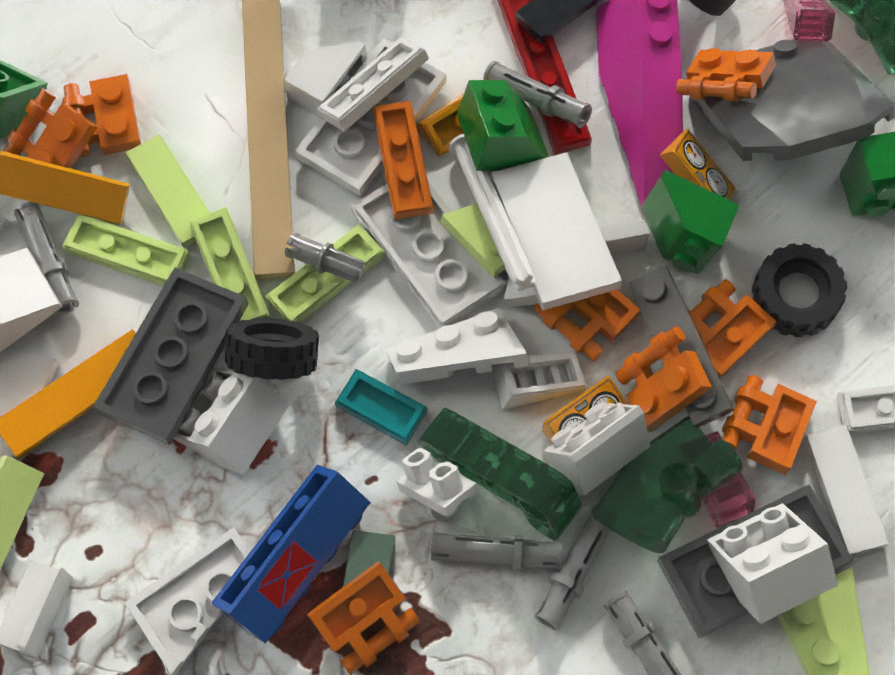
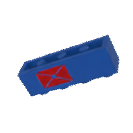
[211,464,371,644]

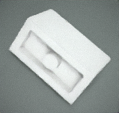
[0,560,73,659]

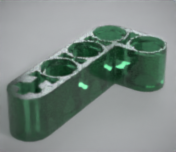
[418,408,582,541]

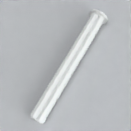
[449,134,535,291]

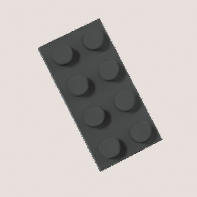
[93,267,249,445]
[657,485,853,639]

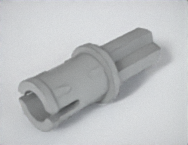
[285,232,365,283]

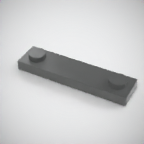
[629,264,735,428]

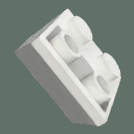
[174,367,290,474]
[543,402,651,496]
[707,503,838,624]

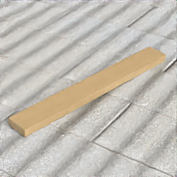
[242,0,295,280]

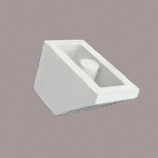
[283,41,367,118]

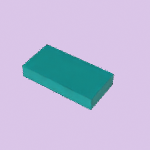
[335,369,428,446]

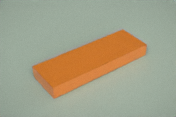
[372,101,434,220]

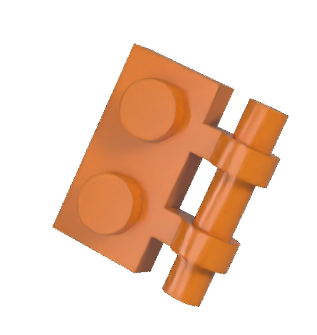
[676,48,776,102]
[62,74,142,158]
[3,88,98,169]
[688,279,777,379]
[533,290,641,362]
[615,326,712,431]
[720,375,817,476]
[307,561,421,675]

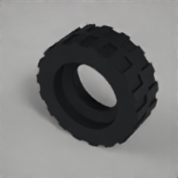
[751,243,847,337]
[225,318,319,380]

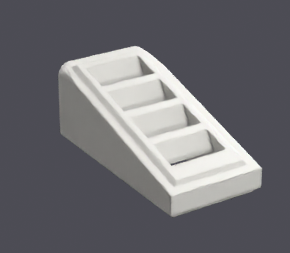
[492,351,587,409]

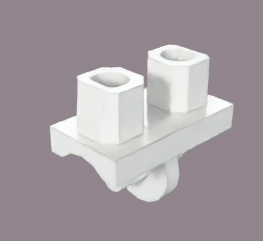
[396,448,479,521]

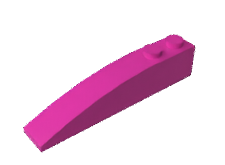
[596,0,683,212]

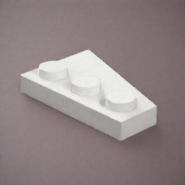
[385,308,530,385]
[124,527,250,675]

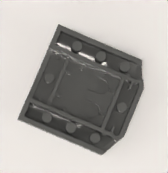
[694,34,894,161]

